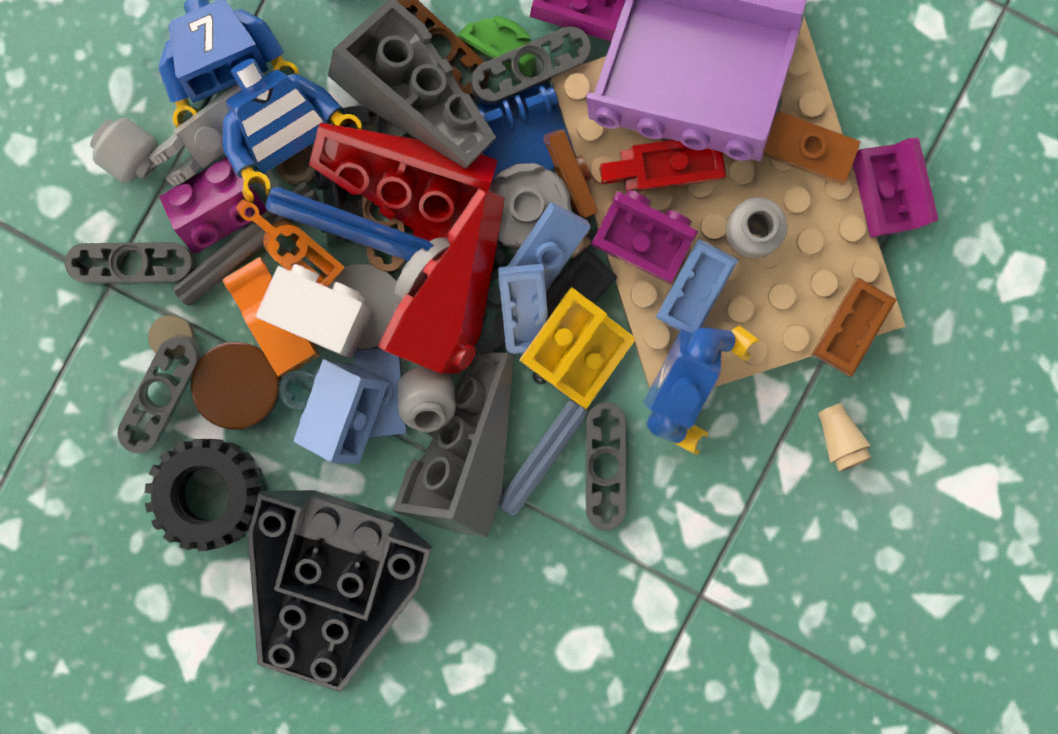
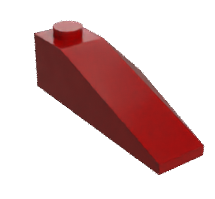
[378,189,505,374]

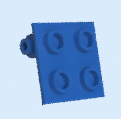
[476,81,574,182]

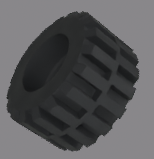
[144,439,266,551]

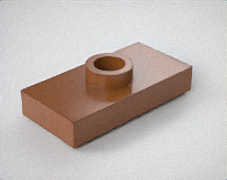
[763,111,861,185]
[543,130,598,218]
[811,277,897,377]

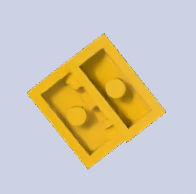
[519,288,635,409]

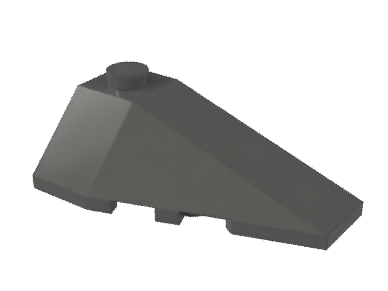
[328,0,496,169]
[392,352,514,538]

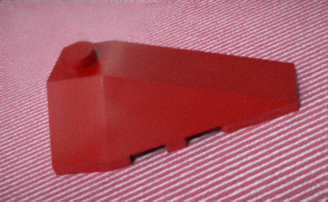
[309,123,498,242]

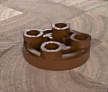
[191,342,283,430]

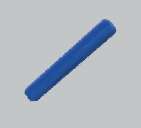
[266,187,434,261]

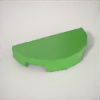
[457,16,536,78]

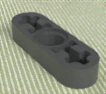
[471,26,591,105]
[65,242,196,285]
[117,335,201,453]
[585,402,626,530]

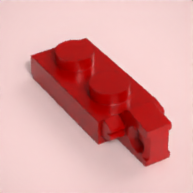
[599,140,726,192]

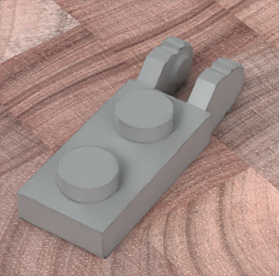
[149,84,241,187]

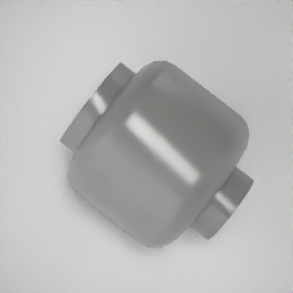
[90,118,157,183]
[725,197,788,259]
[398,366,455,432]

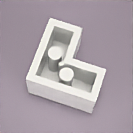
[255,264,373,360]

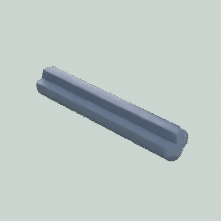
[498,400,587,516]

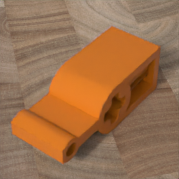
[236,199,345,287]
[222,257,321,378]

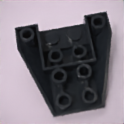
[248,490,432,692]

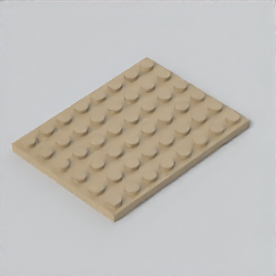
[550,17,905,389]

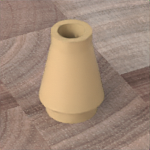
[818,403,872,472]

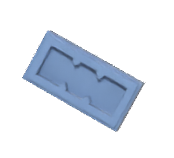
[507,202,591,291]
[656,238,738,334]
[498,264,548,354]
[355,348,407,437]

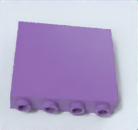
[587,0,806,161]

